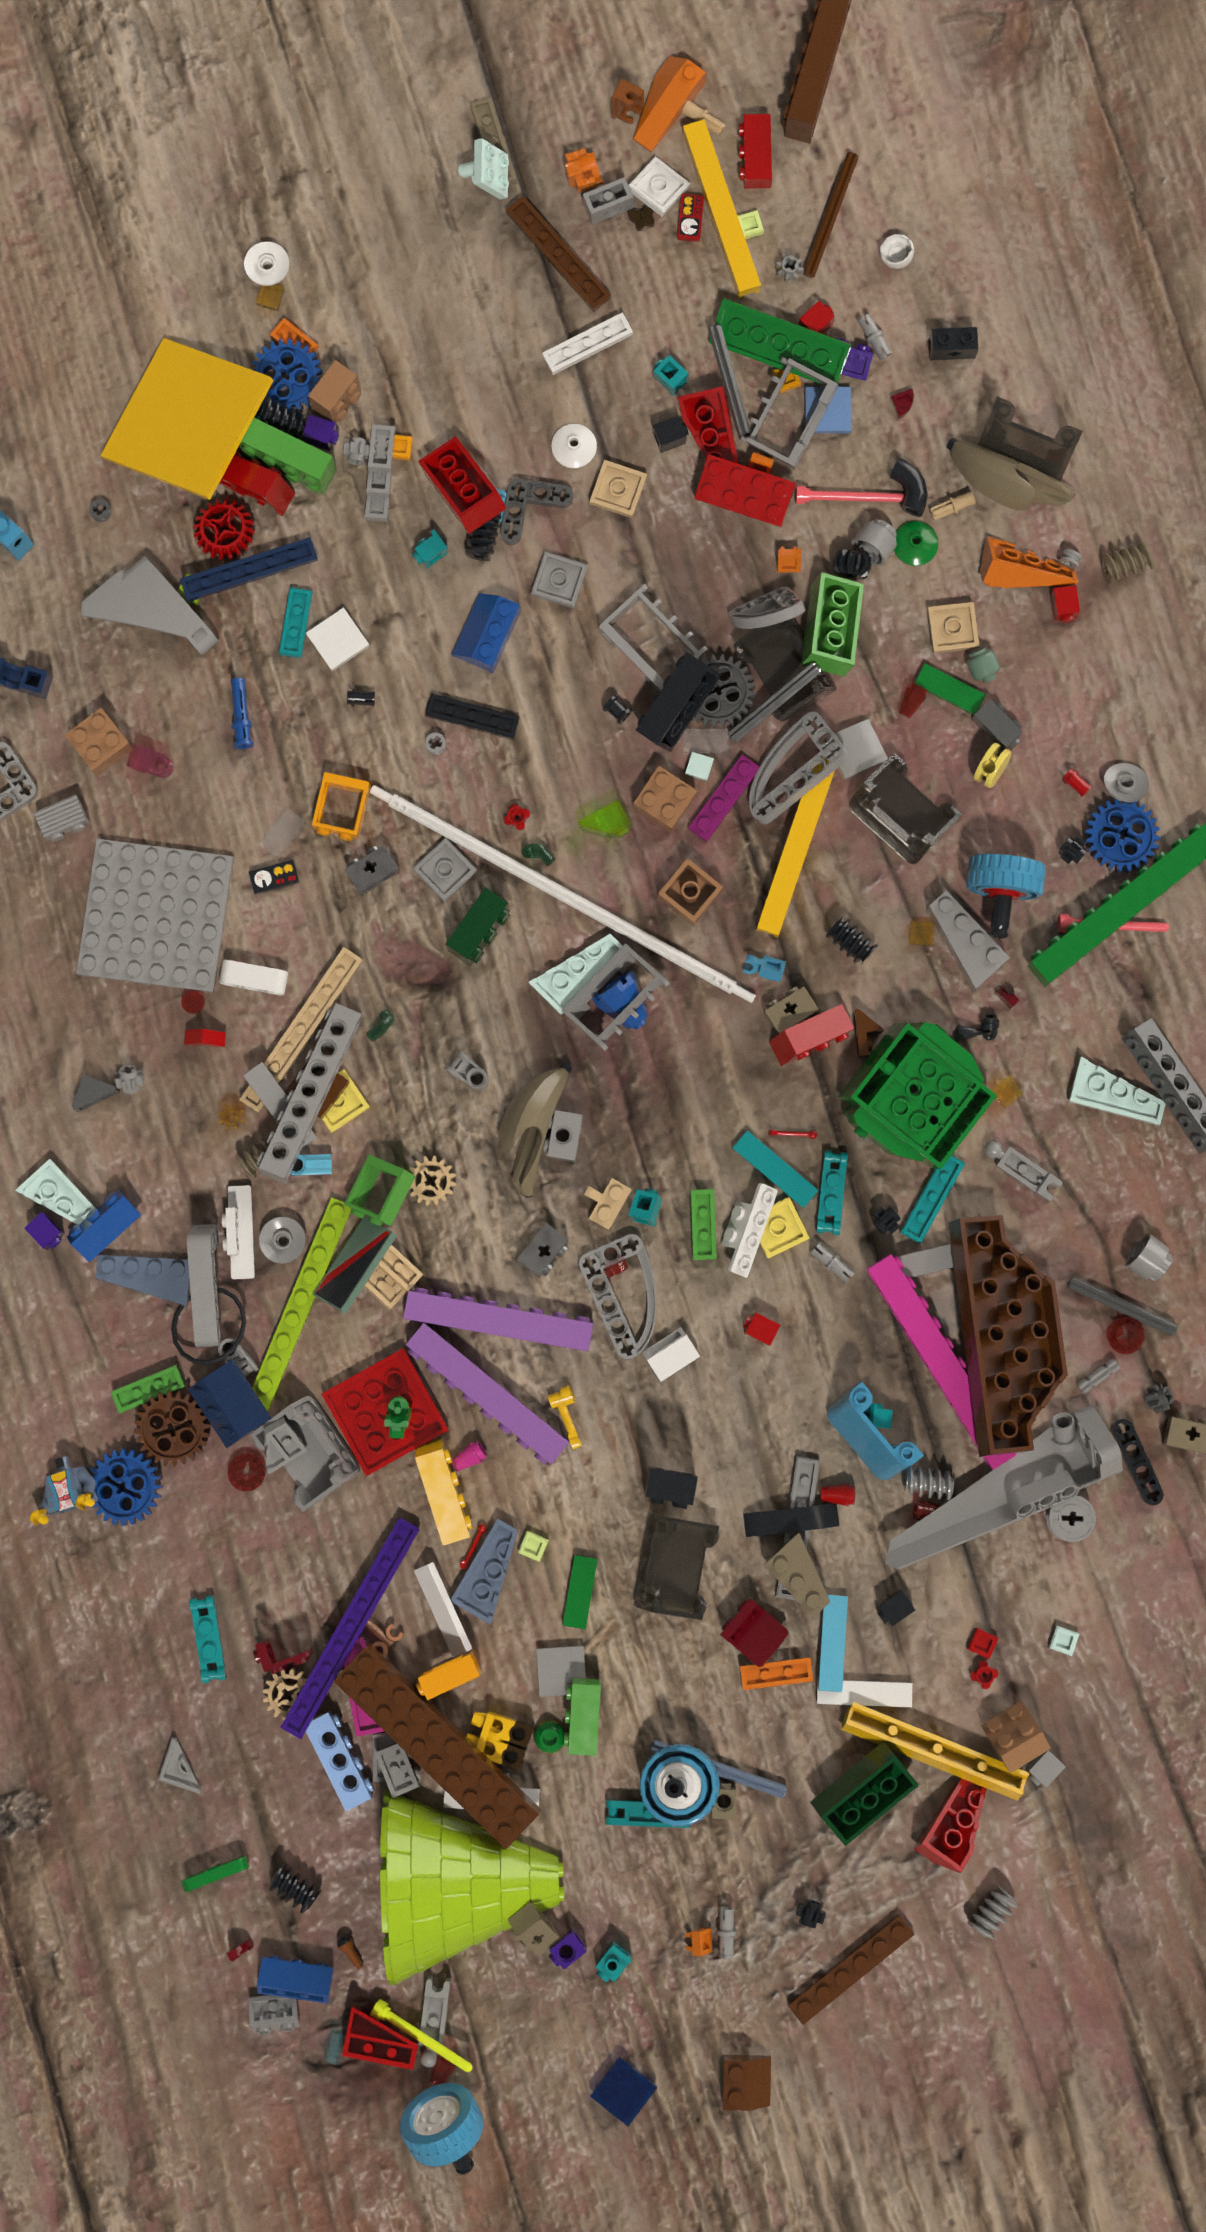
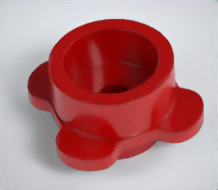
[504,804,530,830]
[970,1660,999,1689]

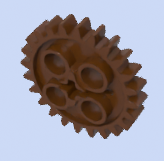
[134,1389,211,1467]

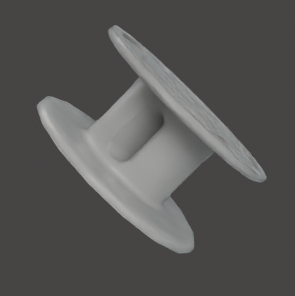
[1046,1495,1096,1542]

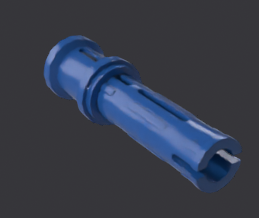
[230,678,254,749]

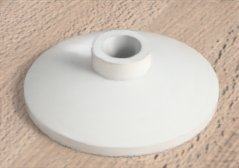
[244,242,290,286]
[551,424,597,469]

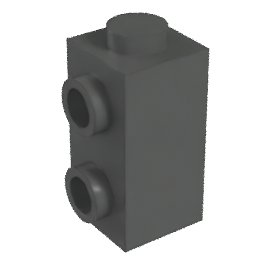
[972,699,1023,752]

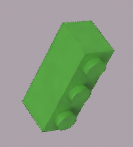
[563,1678,601,1756]

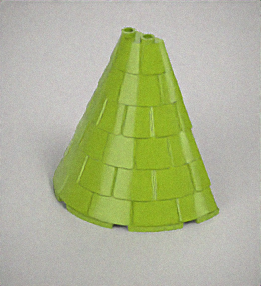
[380,1790,564,1985]

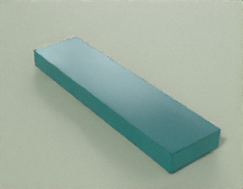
[732,1130,819,1208]
[900,1156,965,1244]

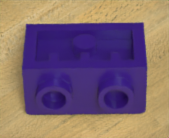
[836,338,874,381]

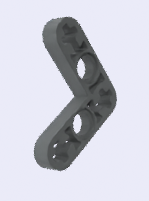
[501,479,573,546]

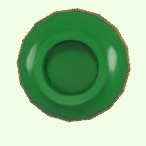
[533,1719,566,1754]

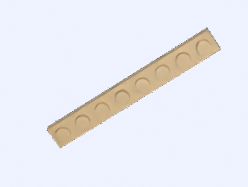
[239,947,363,1113]

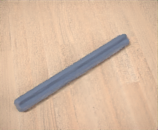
[651,1740,787,1798]

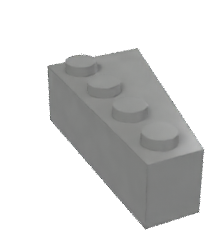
[927,890,1010,992]

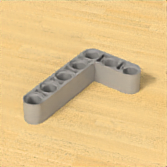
[187,1224,221,1347]

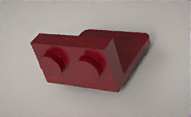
[720,1598,789,1667]
[253,1639,313,1674]

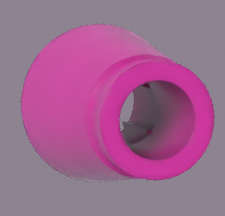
[452,1441,487,1472]

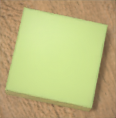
[738,210,764,239]
[518,1531,549,1562]

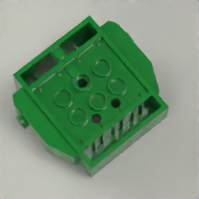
[838,1022,997,1170]

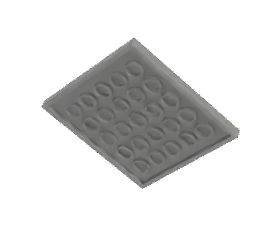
[76,839,234,993]

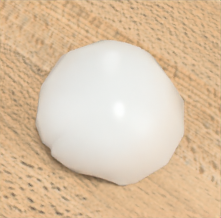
[880,234,914,269]

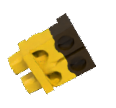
[467,1712,535,1771]

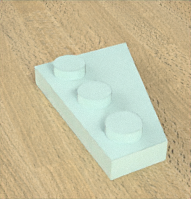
[15,1159,95,1225]

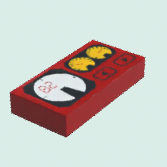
[677,194,704,242]

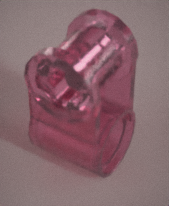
[126,744,174,778]

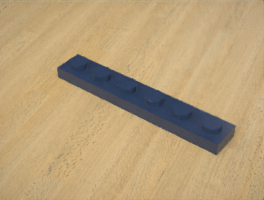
[180,537,318,602]

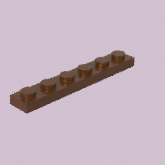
[506,196,611,312]
[787,1914,915,2025]

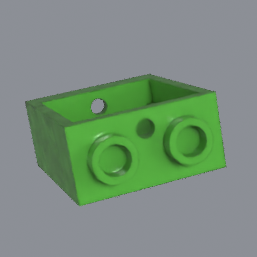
[344,1155,416,1227]

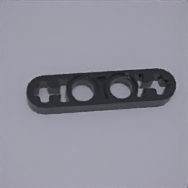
[1111,1419,1164,1506]

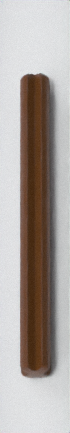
[803,152,858,278]

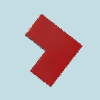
[184,1029,226,1047]

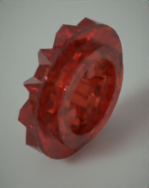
[1107,1317,1145,1354]
[228,1454,266,1491]

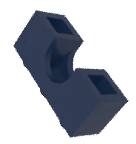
[0,658,53,700]

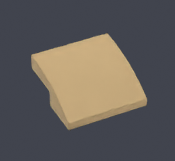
[364,1245,423,1310]

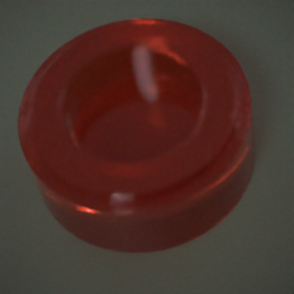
[181,990,205,1014]
[604,1260,629,1278]

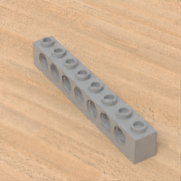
[257,1003,362,1184]

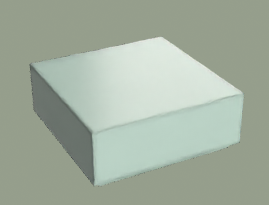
[685,752,714,781]
[1048,1625,1079,1656]

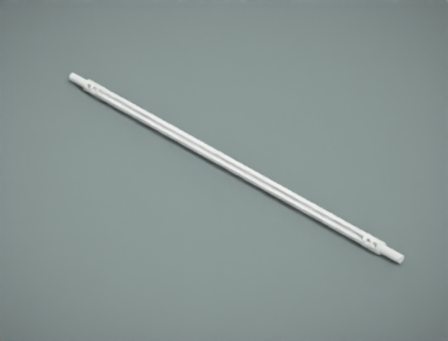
[370,785,756,1003]

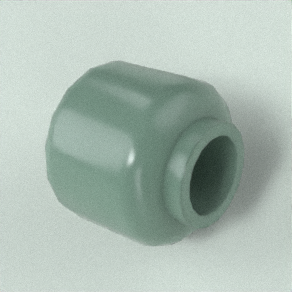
[966,647,1000,683]

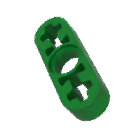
[181,1855,249,1892]

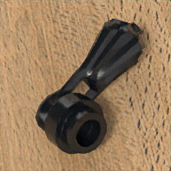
[952,1014,999,1042]

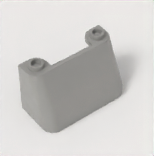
[250,1396,360,1512]

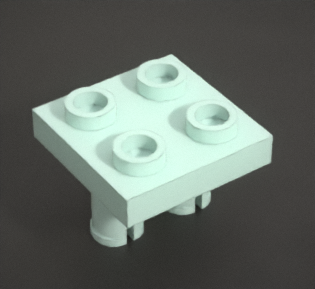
[458,138,509,200]

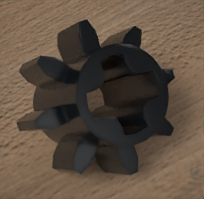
[1059,836,1088,864]
[872,1206,901,1235]
[796,1899,826,1929]

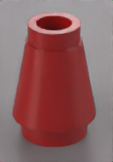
[821,1483,856,1507]

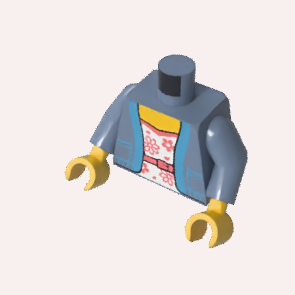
[29,1456,98,1526]

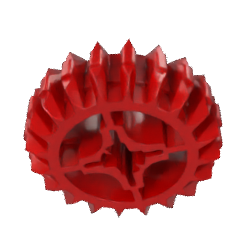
[193,498,255,561]

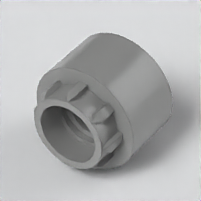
[851,519,897,566]
[1125,1234,1173,1281]

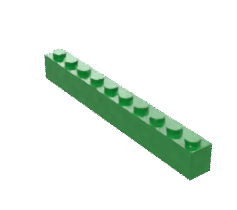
[1027,823,1206,987]

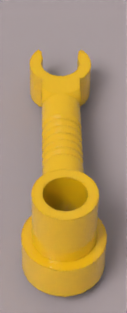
[548,1385,583,1449]

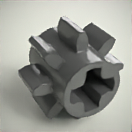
[1143,1383,1173,1414]

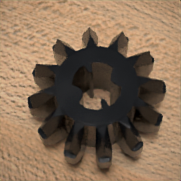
[832,549,872,580]

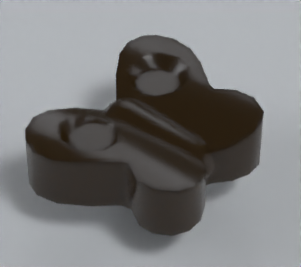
[628,205,655,231]

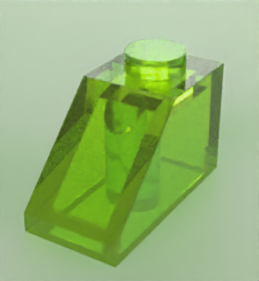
[577,799,631,839]

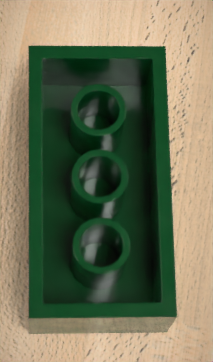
[810,1741,919,1846]

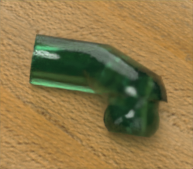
[521,843,556,867]
[366,1009,394,1042]

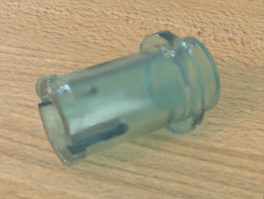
[323,2032,346,2065]

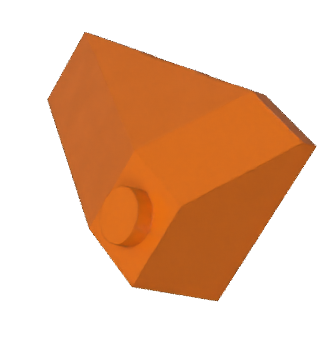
[633,56,706,153]
[980,536,1078,588]

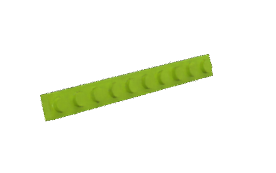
[252,1197,352,1412]

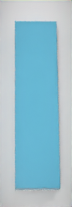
[818,1595,848,1692]

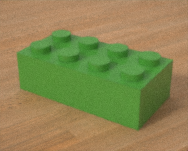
[240,418,337,494]
[801,572,864,677]

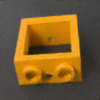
[312,772,371,841]
[416,1651,482,1700]

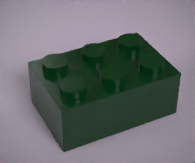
[445,887,511,967]

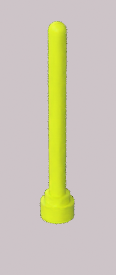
[370,1999,473,2072]

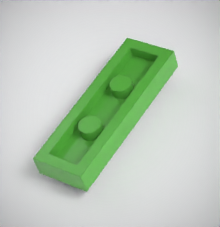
[691,1189,717,1260]
[111,1365,186,1414]

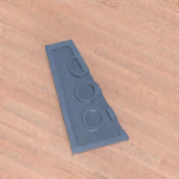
[96,1255,190,1307]
[451,1519,518,1625]

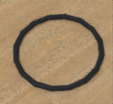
[171,1288,246,1365]

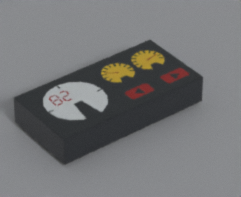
[249,860,300,895]

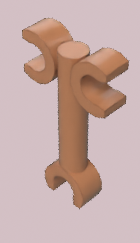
[343,1610,404,1657]

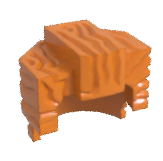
[565,148,603,193]

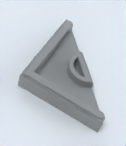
[158,1737,201,1794]

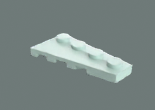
[528,934,622,1015]
[1069,1057,1165,1126]

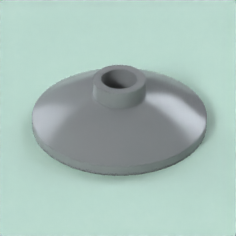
[1103,763,1150,802]
[259,1217,306,1264]

